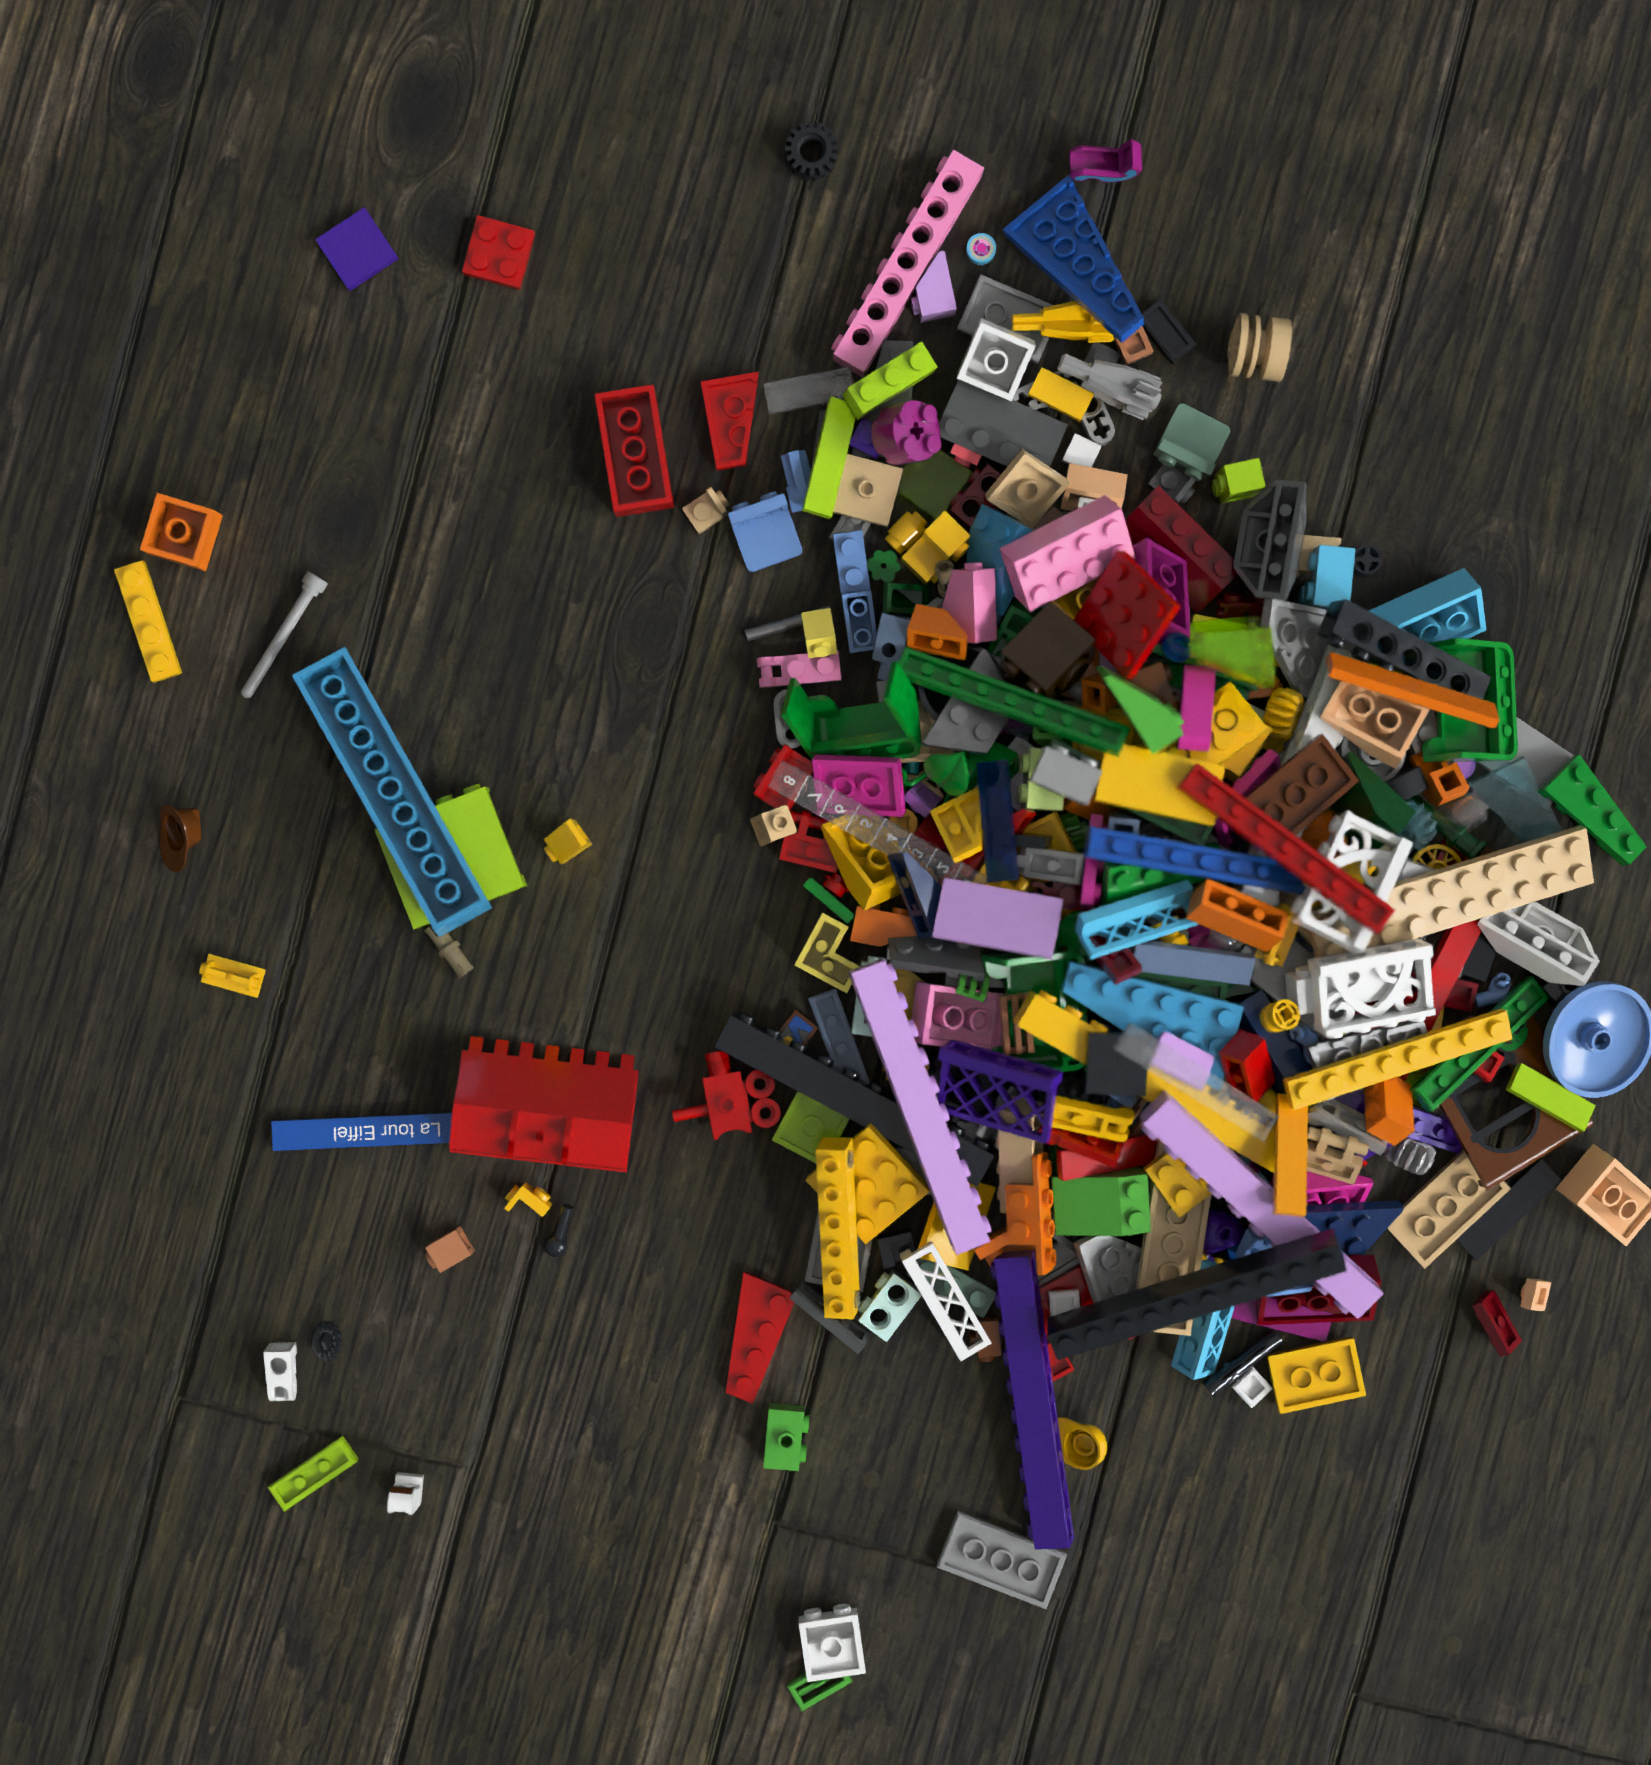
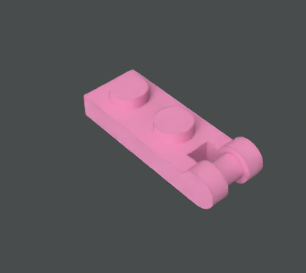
[757,650,841,688]

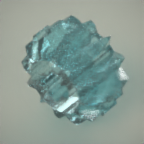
[1397,800,1438,852]

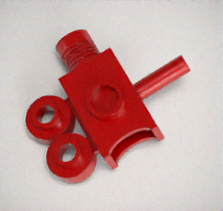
[672,1051,781,1140]

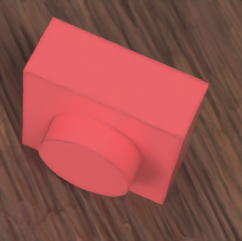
[950,443,982,467]

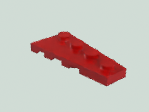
[726,1271,794,1404]

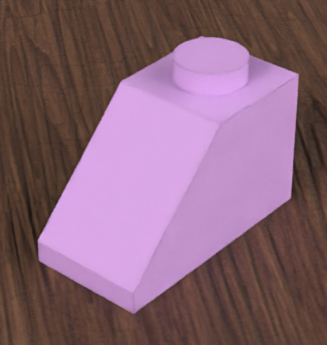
[911,251,957,323]

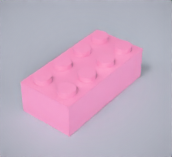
[999,495,1135,612]

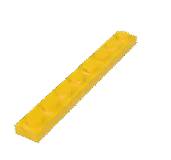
[1283,1009,1512,1110]

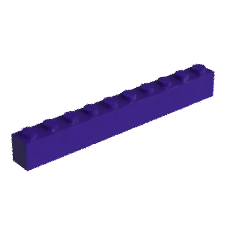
[991,1250,1074,1550]

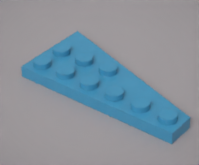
[1061,960,1244,1092]

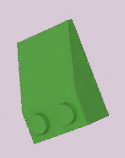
[1096,665,1184,754]
[1051,1167,1151,1236]

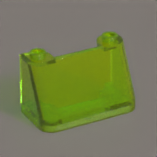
[1183,615,1275,688]

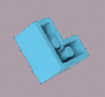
[1298,545,1356,610]

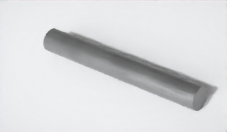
[745,606,833,641]

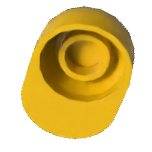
[1058,1417,1107,1470]

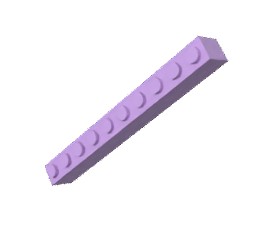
[848,959,991,1255]
[1139,1089,1383,1319]

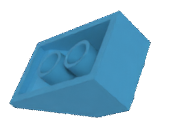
[966,504,1035,616]

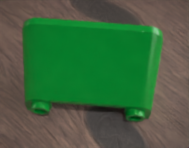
[1422,638,1518,763]
[982,951,1087,1072]

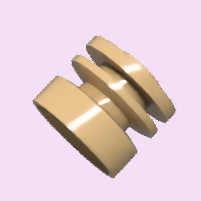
[1227,313,1292,382]

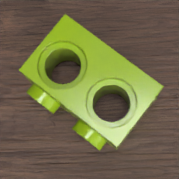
[1211,458,1265,504]

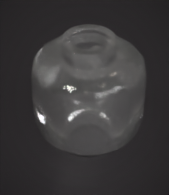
[1444,790,1490,833]

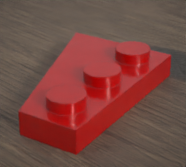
[701,371,759,471]

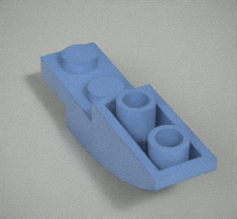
[833,529,877,653]

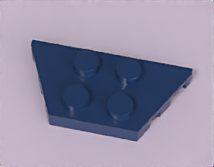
[1304,1200,1404,1255]

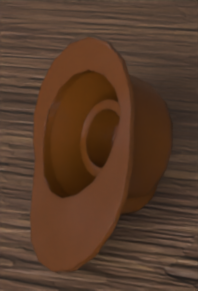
[160,804,202,873]

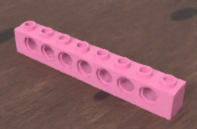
[831,150,984,378]

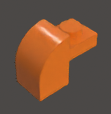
[1409,751,1470,807]

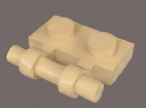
[1307,1127,1369,1185]

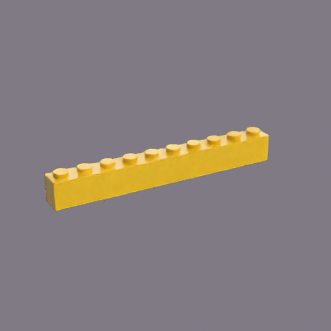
[1012,990,1275,1173]

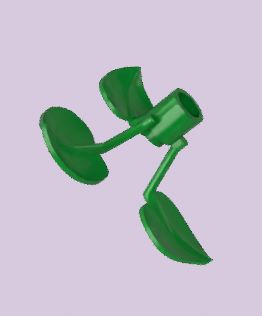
[902,752,968,804]

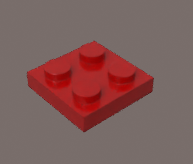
[462,215,535,290]

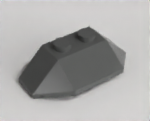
[1233,480,1306,601]

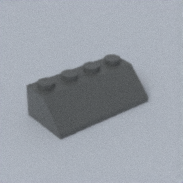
[939,379,1068,467]

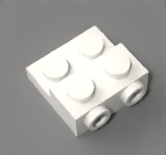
[799,1604,866,1682]

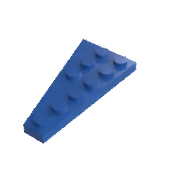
[1003,174,1144,343]

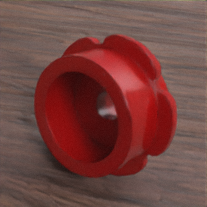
[821,873,849,899]

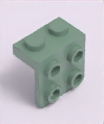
[1153,403,1230,481]

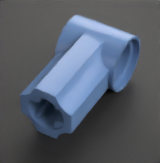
[781,450,810,513]

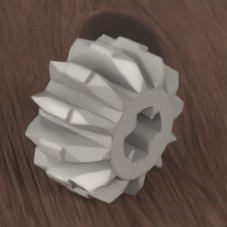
[1383,1137,1436,1175]

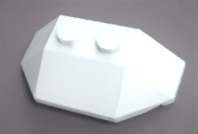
[1477,902,1599,986]

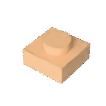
[1520,1278,1551,1311]

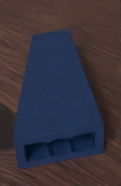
[1231,989,1311,1094]

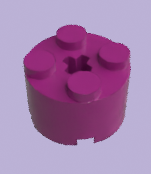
[871,401,941,465]

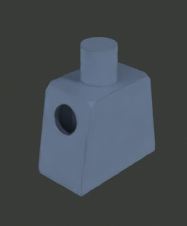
[872,613,911,680]

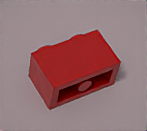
[1219,1030,1276,1104]

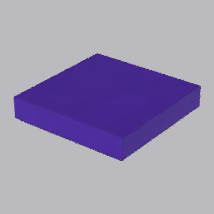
[315,207,399,291]

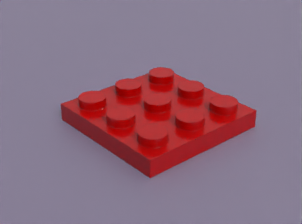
[1073,550,1181,679]

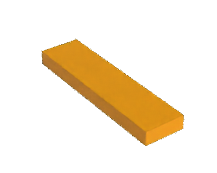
[1273,1094,1308,1217]

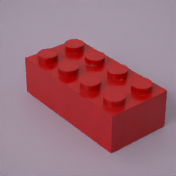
[595,385,675,517]

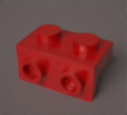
[753,744,814,811]

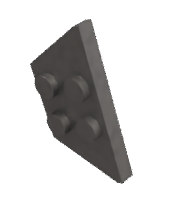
[921,648,1009,755]

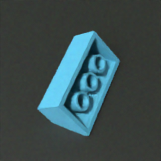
[1369,568,1486,664]

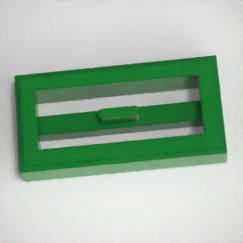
[803,878,854,924]

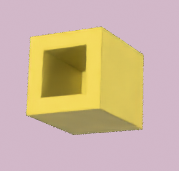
[801,608,837,658]

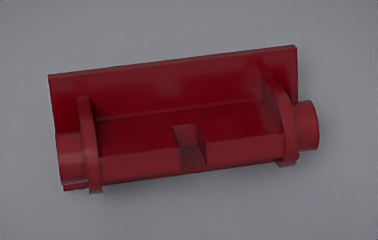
[1215,591,1265,622]

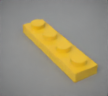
[114,560,182,683]

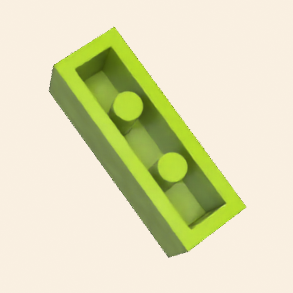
[842,342,938,420]

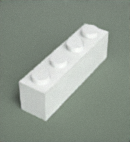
[1285,965,1412,1015]

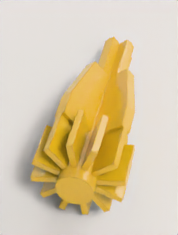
[1011,301,1114,343]

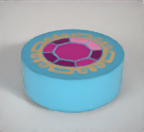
[966,233,996,265]

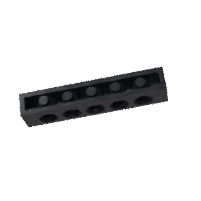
[1317,599,1491,699]

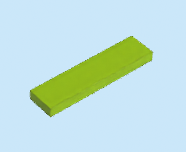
[801,396,856,519]

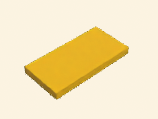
[1094,744,1225,827]

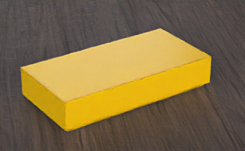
[1028,367,1094,422]

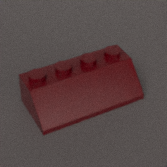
[1125,485,1238,614]
[1256,1254,1382,1325]

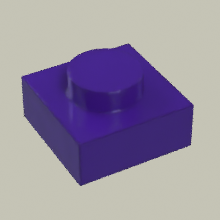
[849,418,879,459]

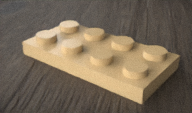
[1387,1149,1511,1269]

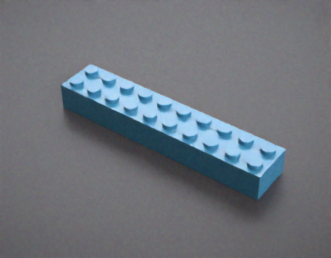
[292,647,492,937]

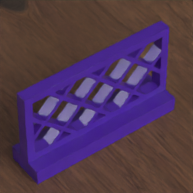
[938,1039,1063,1144]

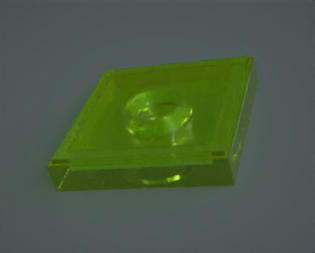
[897,450,973,520]

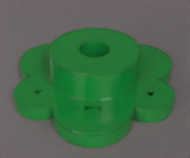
[867,550,900,583]

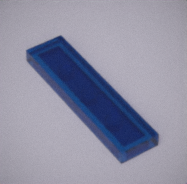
[976,759,1019,883]

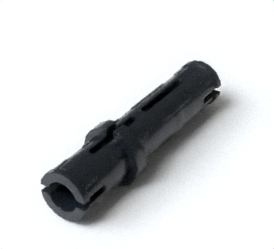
[1202,1328,1283,1397]

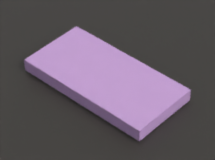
[932,878,1064,960]

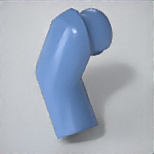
[1474,972,1511,1008]
[1289,1023,1319,1063]

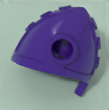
[1203,1209,1246,1261]

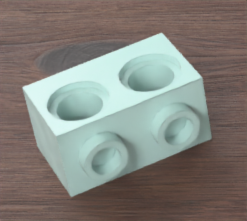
[858,1269,922,1342]

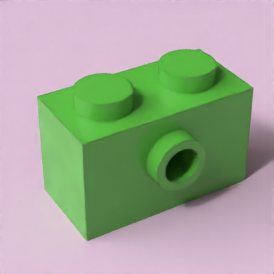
[763,1403,809,1471]

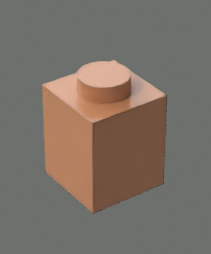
[425,1226,475,1273]

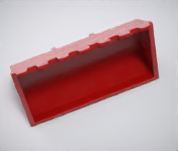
[449,1036,639,1172]

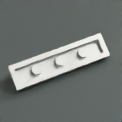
[899,1241,992,1361]

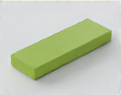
[1505,1063,1596,1132]
[267,1435,359,1511]

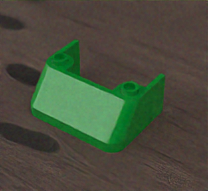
[781,661,922,760]

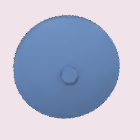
[1543,981,1651,1098]

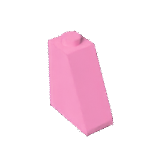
[942,562,997,643]

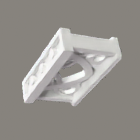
[1291,810,1413,954]
[1307,938,1436,1038]

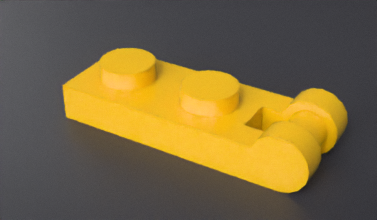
[1052,1096,1135,1142]

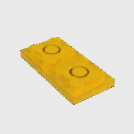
[1140,681,1268,765]

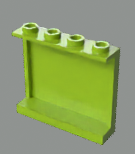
[375,784,527,929]

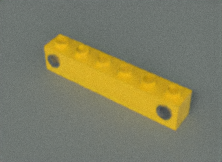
[816,1137,860,1319]

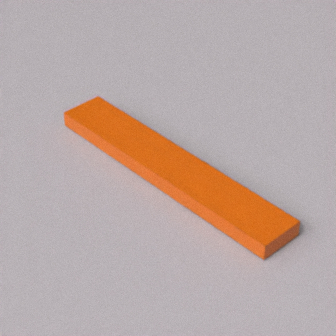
[1325,652,1500,728]

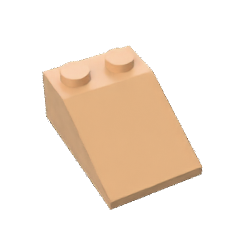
[1320,681,1430,769]
[1556,1144,1651,1246]

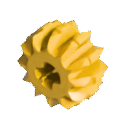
[1263,687,1304,740]

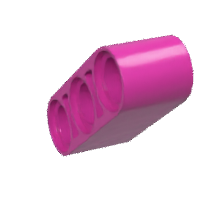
[1177,664,1215,752]

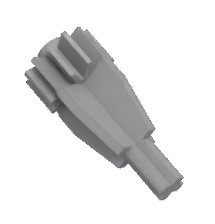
[1057,354,1162,420]

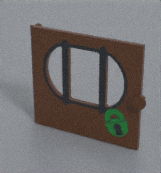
[1419,1015,1593,1191]

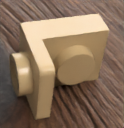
[682,487,729,534]
[750,805,797,847]

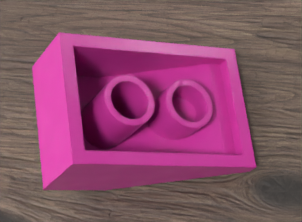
[1270,1171,1374,1205]

